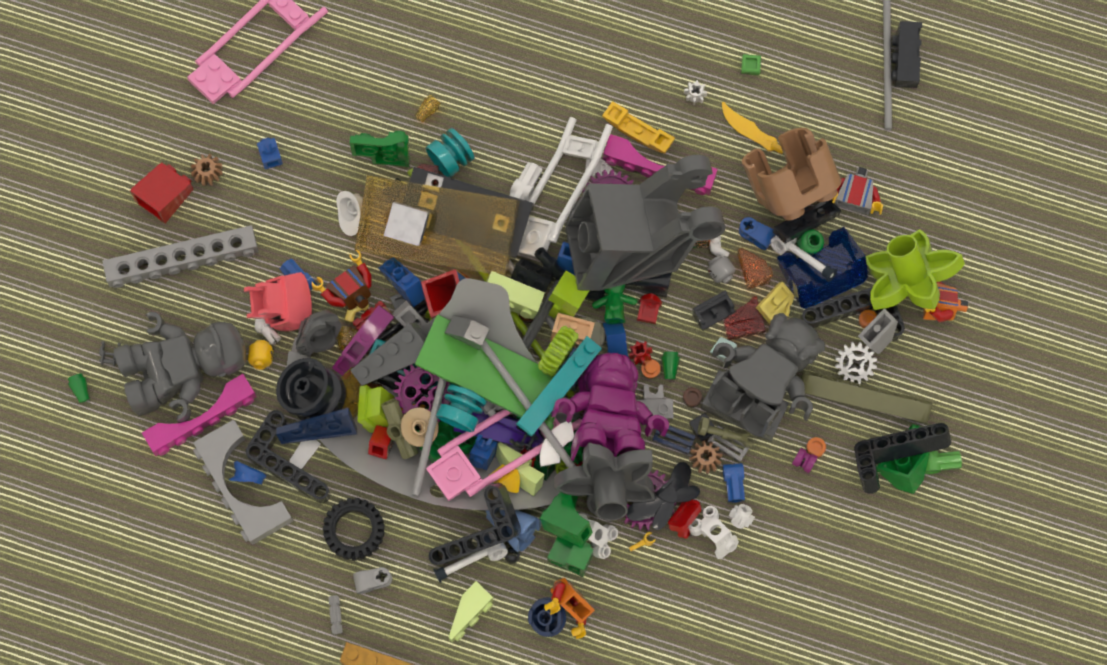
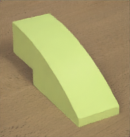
[496,442,544,496]

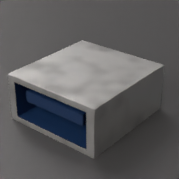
[384,202,430,246]

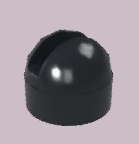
[504,547,520,564]

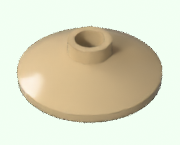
[401,408,438,447]

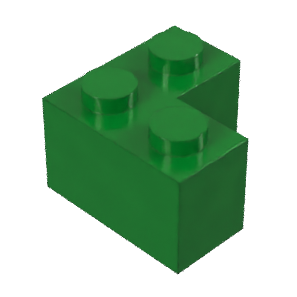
[547,536,594,577]

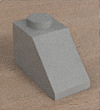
[858,308,898,354]

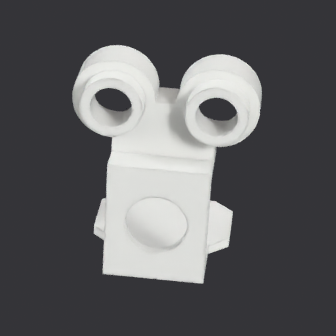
[688,506,739,559]
[578,513,618,559]

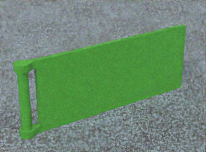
[415,315,565,431]

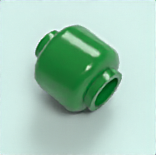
[797,229,824,256]

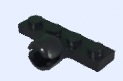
[773,200,841,244]

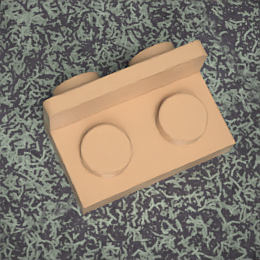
[550,313,595,348]

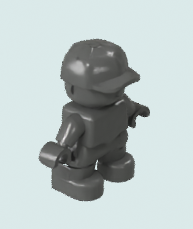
[114,312,247,423]

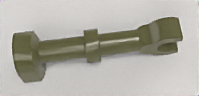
[697,417,755,448]

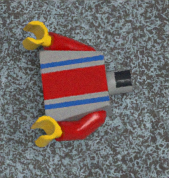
[832,167,883,215]

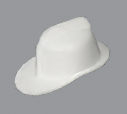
[336,191,366,236]

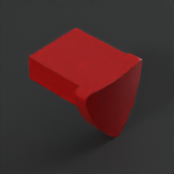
[637,293,662,325]

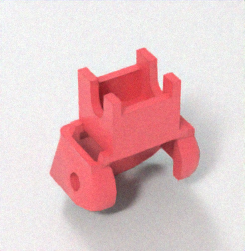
[244,272,312,332]

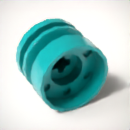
[425,128,475,178]
[436,385,487,433]

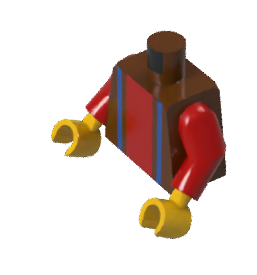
[312,250,372,310]

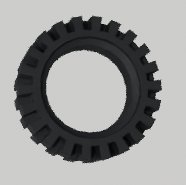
[323,498,385,561]

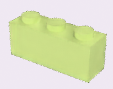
[486,271,545,319]

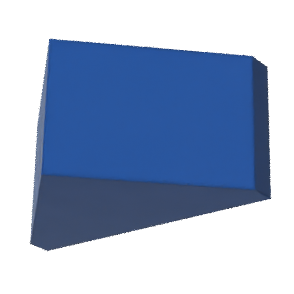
[603,323,628,356]

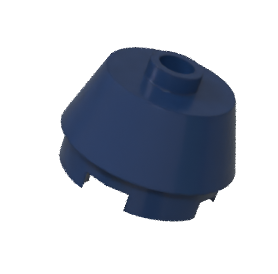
[528,597,567,637]

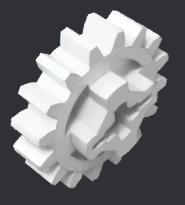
[835,342,877,384]

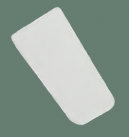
[289,440,321,469]

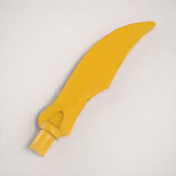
[722,102,783,155]

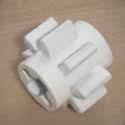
[684,80,707,105]
[729,504,755,529]

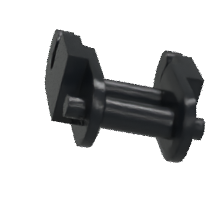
[509,425,538,451]

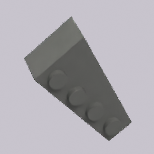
[350,322,427,386]

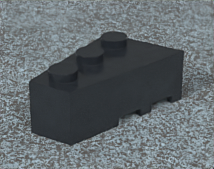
[891,21,923,88]

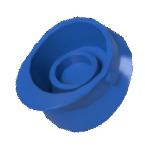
[229,461,267,485]

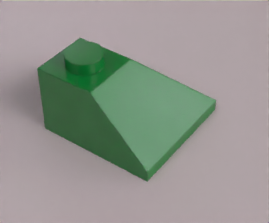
[877,452,930,494]

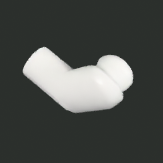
[709,236,730,257]

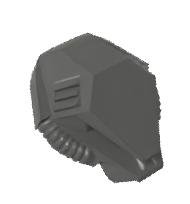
[296,310,342,356]

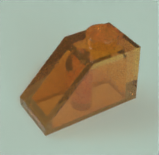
[737,248,773,289]

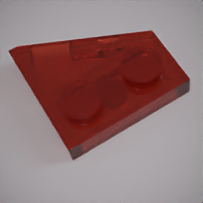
[723,296,766,340]

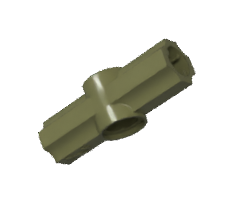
[381,399,418,459]

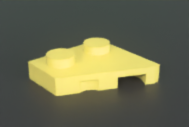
[756,282,794,324]

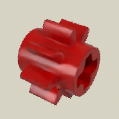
[629,341,653,365]

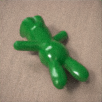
[592,284,638,324]

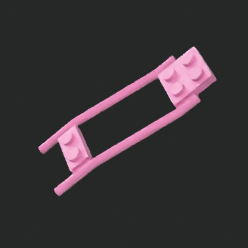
[187,0,328,104]
[426,409,582,501]

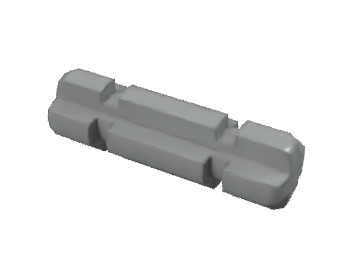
[328,595,343,635]

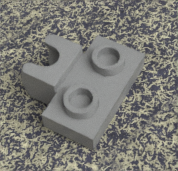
[637,385,674,419]

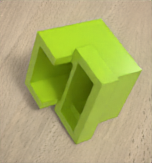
[548,271,590,319]
[357,385,395,433]

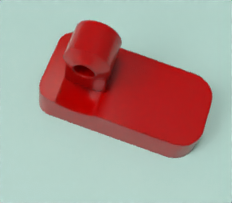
[668,500,702,539]

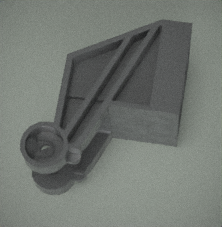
[565,155,726,291]

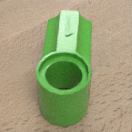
[925,451,962,474]

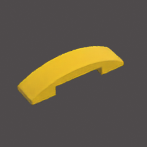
[602,101,675,154]

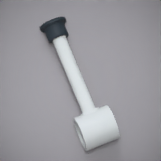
[771,236,837,282]
[433,534,508,583]

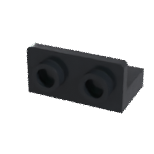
[510,257,555,295]

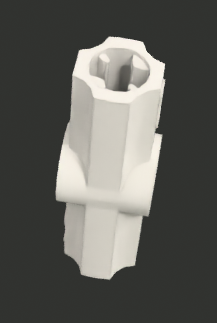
[509,162,542,201]

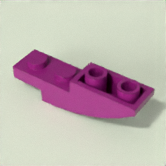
[332,305,394,379]

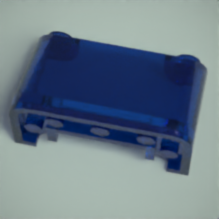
[776,227,868,309]

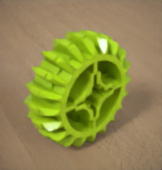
[538,326,578,377]

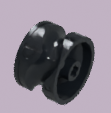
[276,358,346,421]

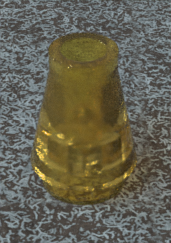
[415,94,441,123]

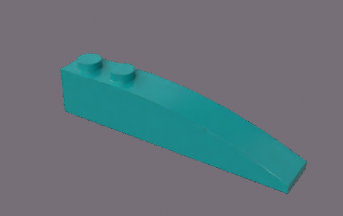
[516,336,602,436]

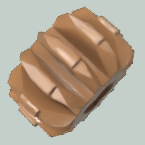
[191,153,223,186]
[689,441,722,474]

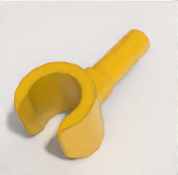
[628,532,656,552]

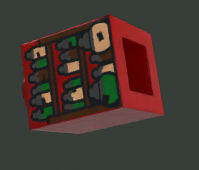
[368,425,394,460]

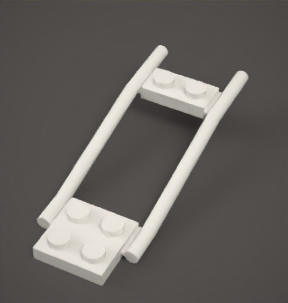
[518,117,613,258]

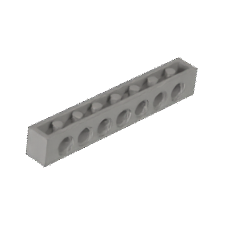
[102,225,259,288]

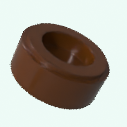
[683,387,702,408]

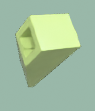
[449,581,493,642]

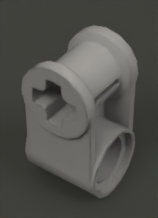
[353,567,392,594]

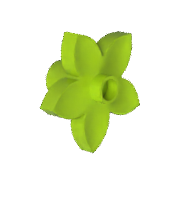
[865,229,965,310]

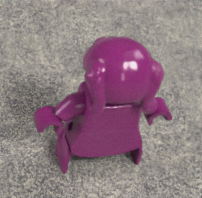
[550,353,669,461]

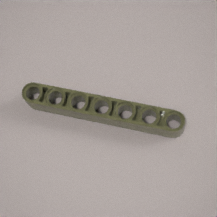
[801,371,933,423]

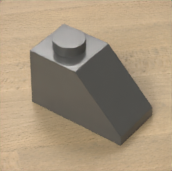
[445,315,490,350]

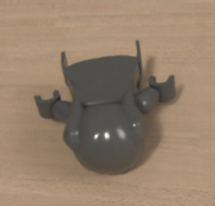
[708,313,825,437]

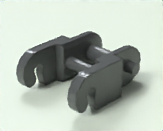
[99,341,121,367]

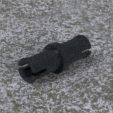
[534,247,565,280]

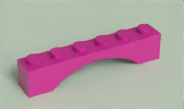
[603,134,718,195]
[142,374,257,456]

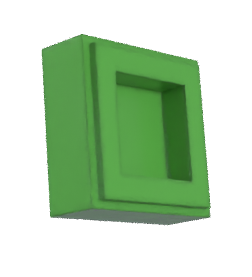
[741,54,761,75]

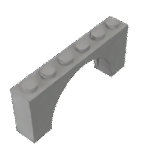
[193,419,293,545]

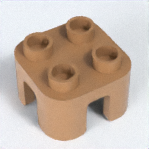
[742,128,841,220]

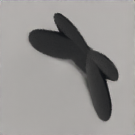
[626,462,700,530]

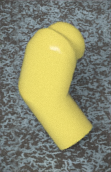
[344,303,369,323]

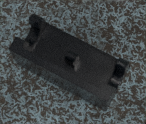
[692,290,735,331]

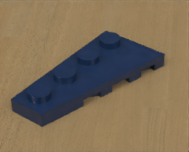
[276,408,357,444]

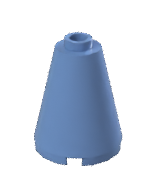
[486,510,541,552]

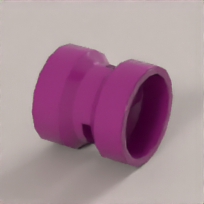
[792,448,818,473]

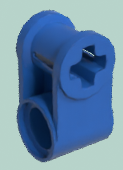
[739,217,776,250]

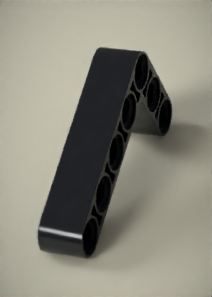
[801,287,905,341]
[246,410,330,503]
[854,423,952,494]
[428,483,521,565]

